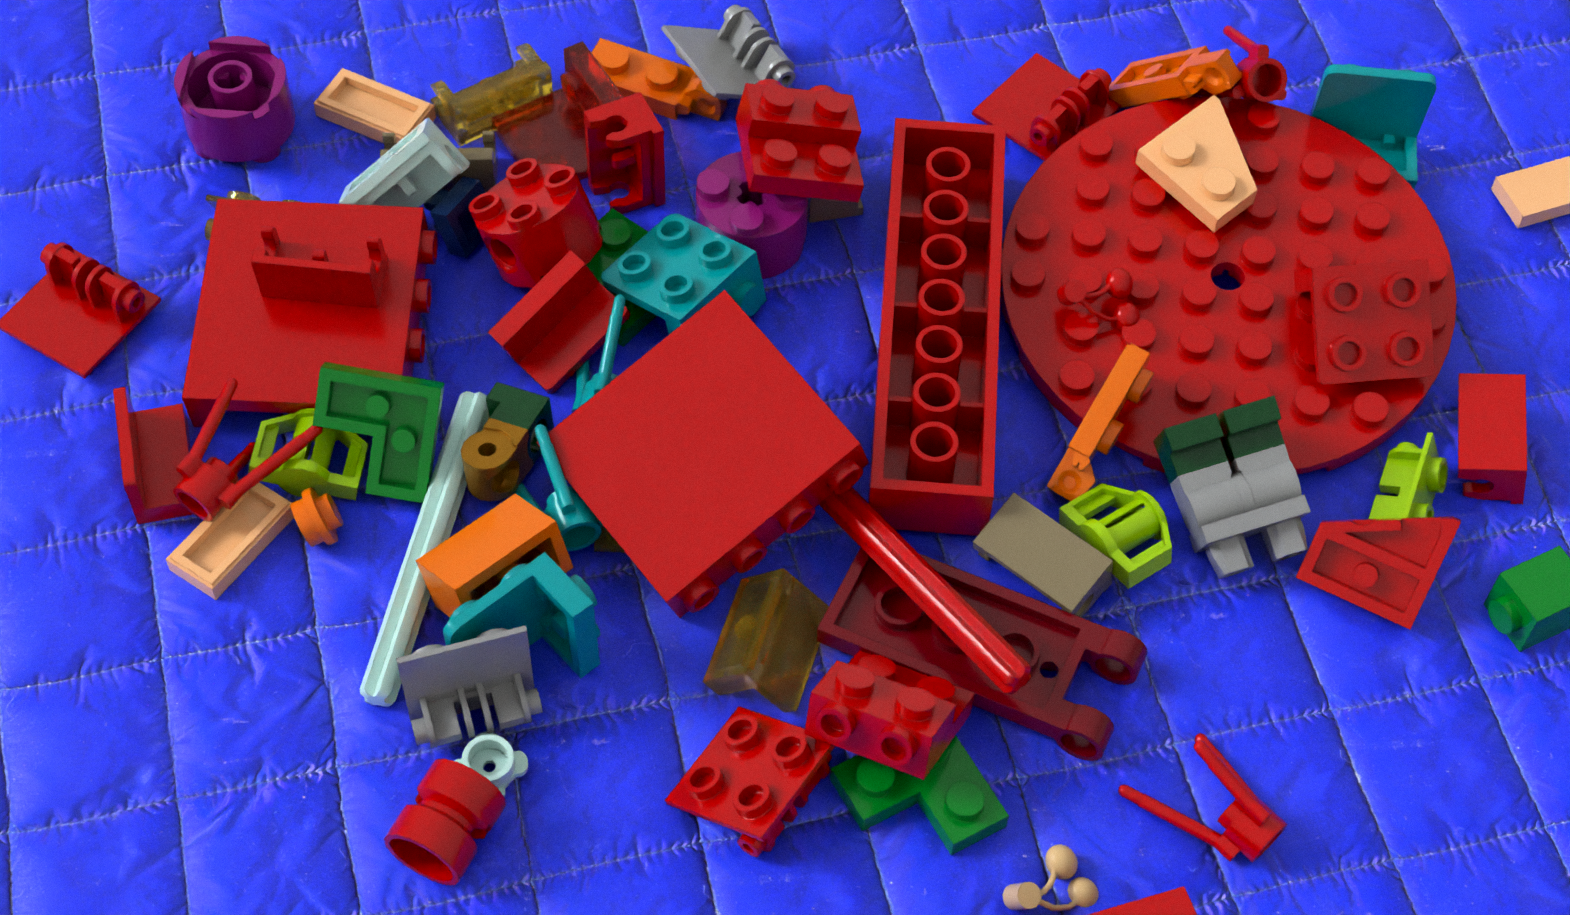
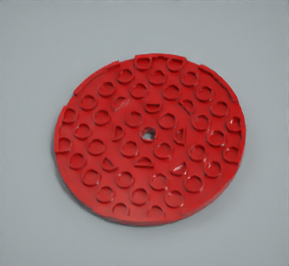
[1000,96,1457,474]

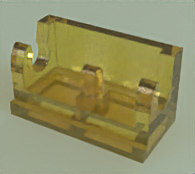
[430,43,554,147]

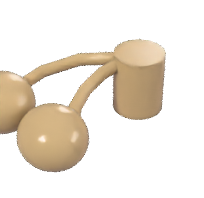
[1003,844,1099,911]

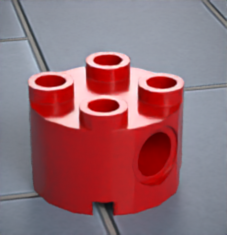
[468,158,603,288]

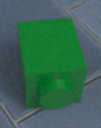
[1483,546,1570,652]

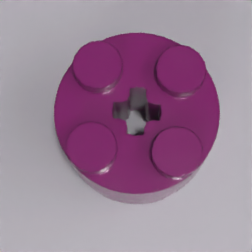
[174,36,295,163]
[696,151,809,279]

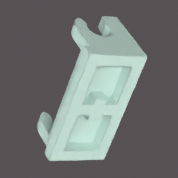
[339,117,470,207]

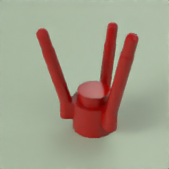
[1168,25,1287,102]
[173,378,323,521]
[1118,733,1288,863]

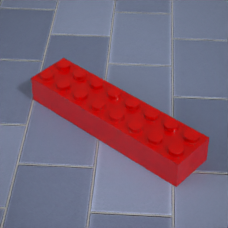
[868,118,1006,536]

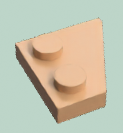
[1135,95,1257,233]

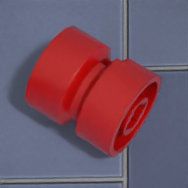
[384,759,506,885]

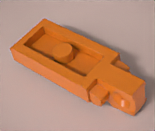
[578,38,727,121]
[1108,46,1242,108]
[1047,343,1154,501]

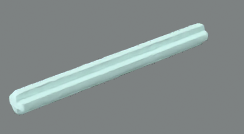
[359,391,489,707]

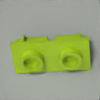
[1368,432,1448,519]

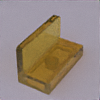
[703,568,829,713]

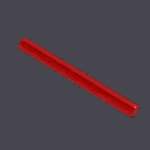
[819,487,1031,695]

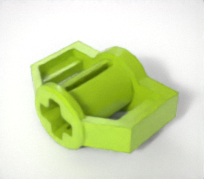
[248,408,368,501]
[1059,483,1172,589]

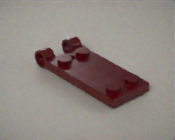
[817,547,1147,761]

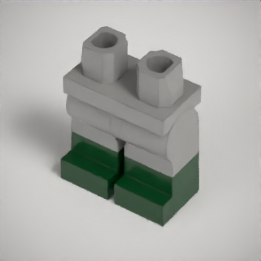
[1153,396,1311,579]

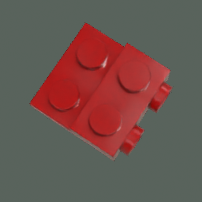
[735,79,864,202]
[804,650,975,780]

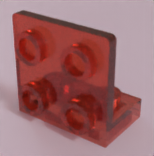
[492,41,624,180]

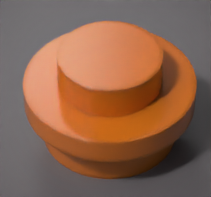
[290,487,344,547]

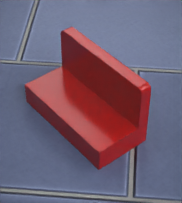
[488,250,631,394]
[113,387,192,524]

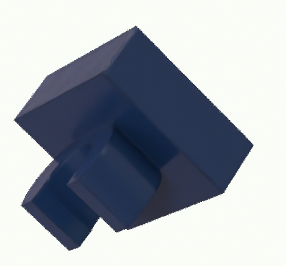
[423,176,486,258]

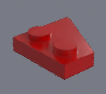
[1295,516,1461,629]

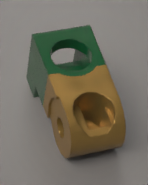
[461,382,554,502]

